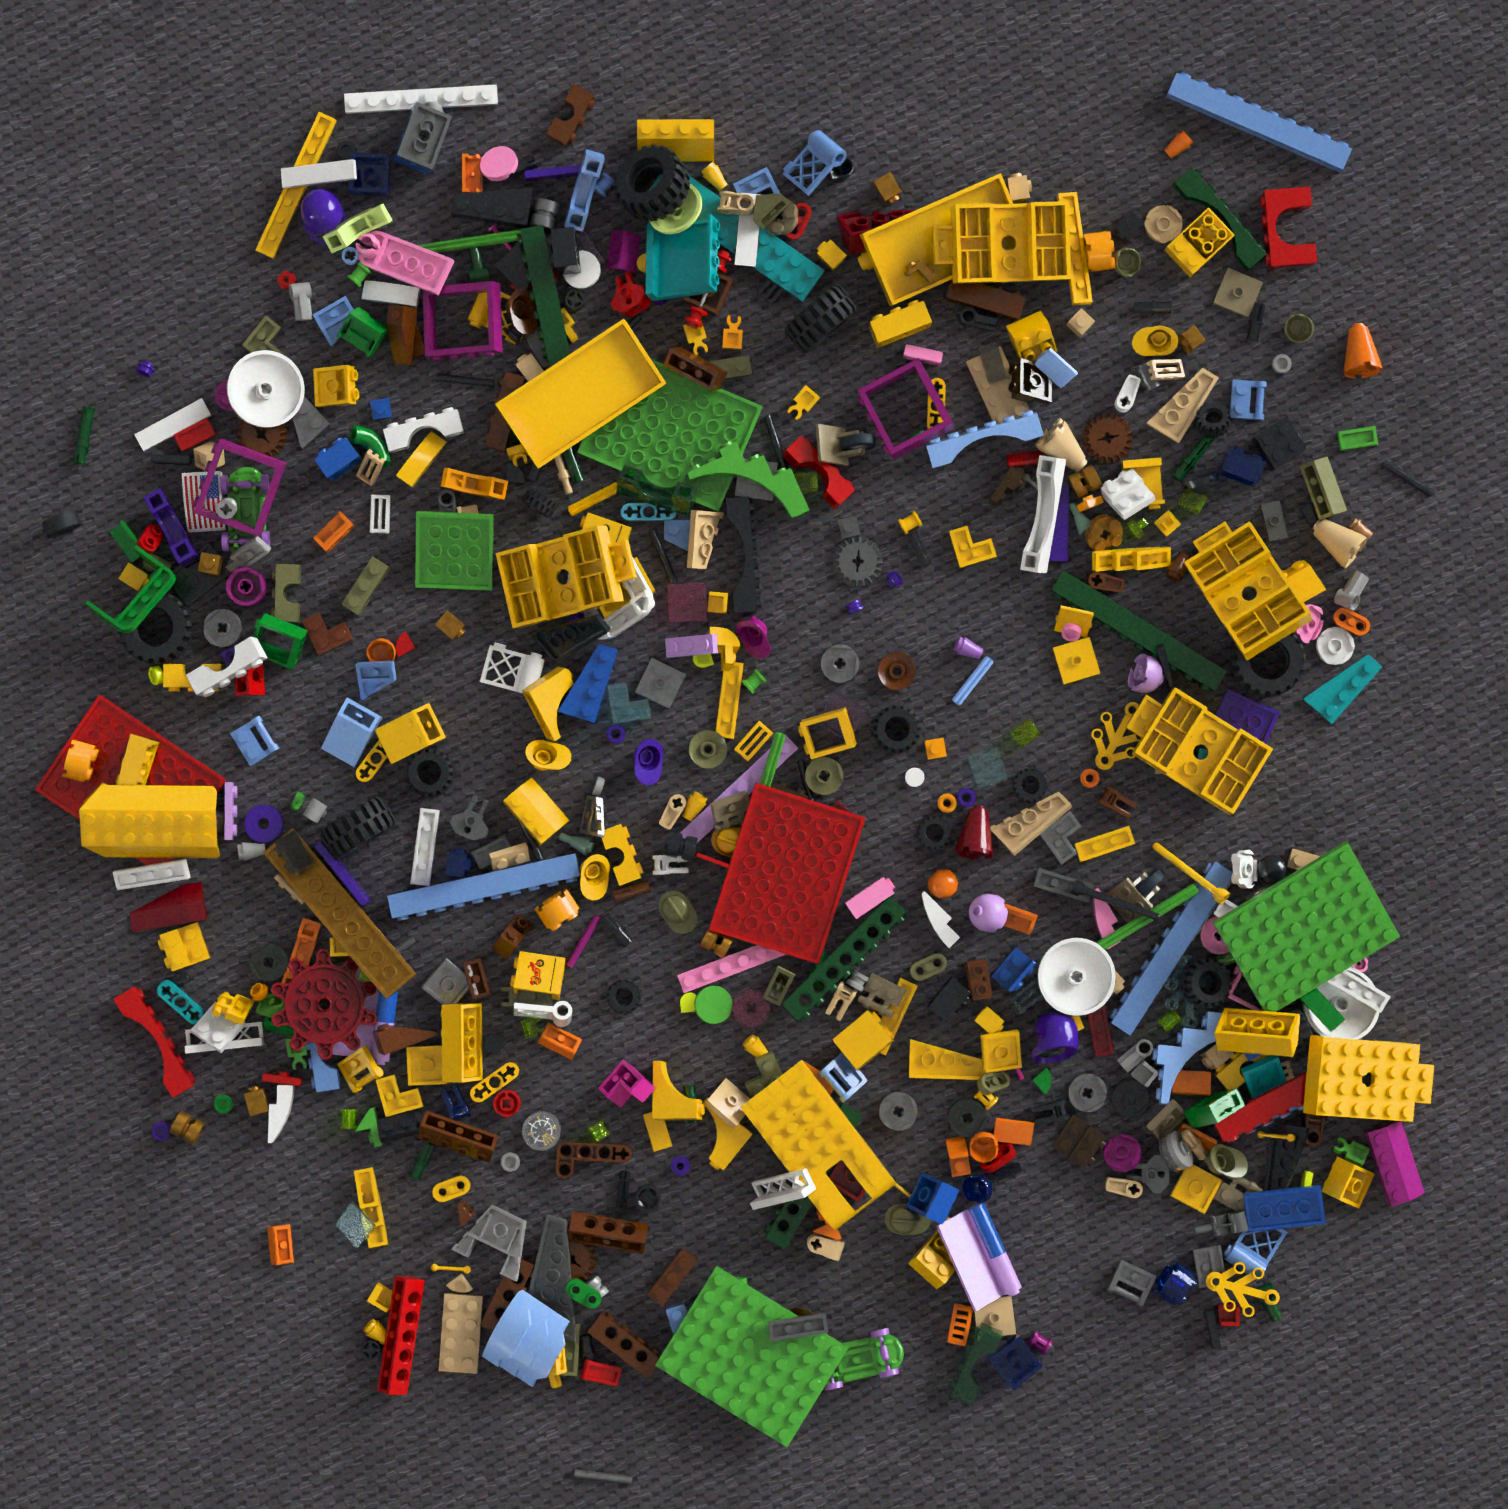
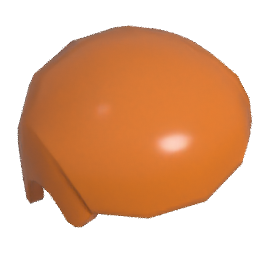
[366,638,396,662]
[927,869,958,899]
[969,1132,998,1163]

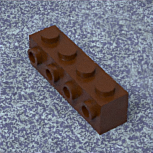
[484,372,526,453]
[417,1110,499,1163]

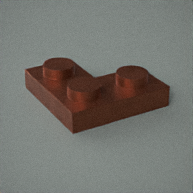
[302,613,354,656]

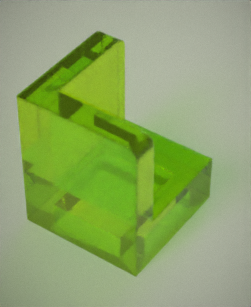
[794,472,818,494]
[1177,489,1208,516]
[1010,719,1040,748]

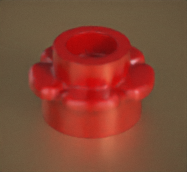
[277,271,296,290]

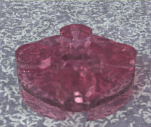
[732,989,770,1028]

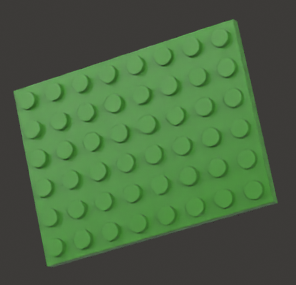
[577,359,763,512]
[1213,841,1400,1012]
[655,1265,848,1447]

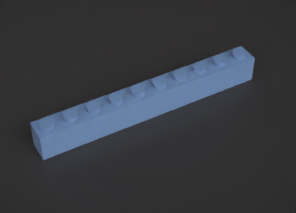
[1166,72,1352,173]
[387,853,580,921]
[1109,861,1233,1036]

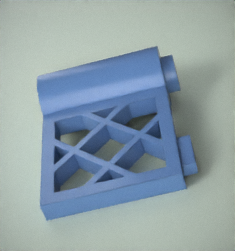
[783,130,846,196]
[1223,1219,1288,1281]

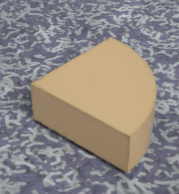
[446,1273,473,1293]

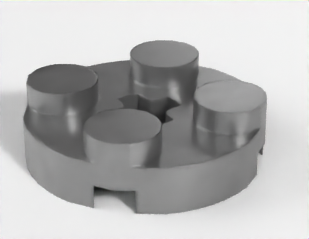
[203,609,243,648]
[821,644,859,683]
[1068,1073,1107,1112]
[879,1092,918,1131]

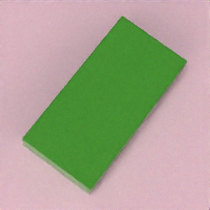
[1337,426,1378,451]

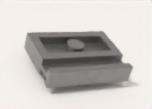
[1192,1245,1227,1288]

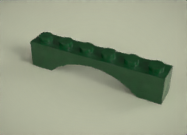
[1172,167,1266,271]

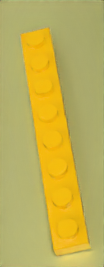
[256,112,337,259]

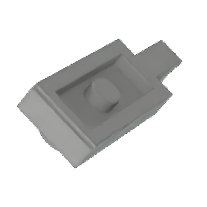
[226,536,271,572]

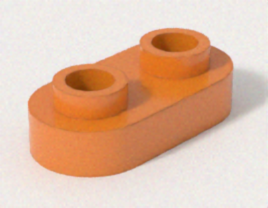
[1333,608,1370,636]

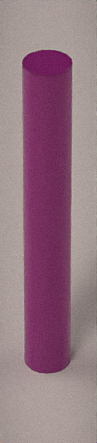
[566,915,601,968]

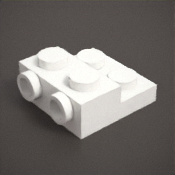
[1101,469,1156,520]

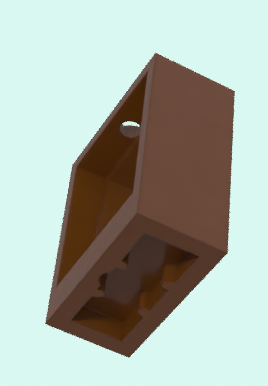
[965,958,993,1001]

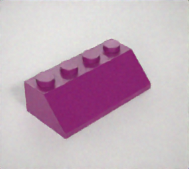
[1364,1121,1425,1207]

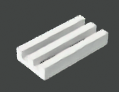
[370,495,391,534]

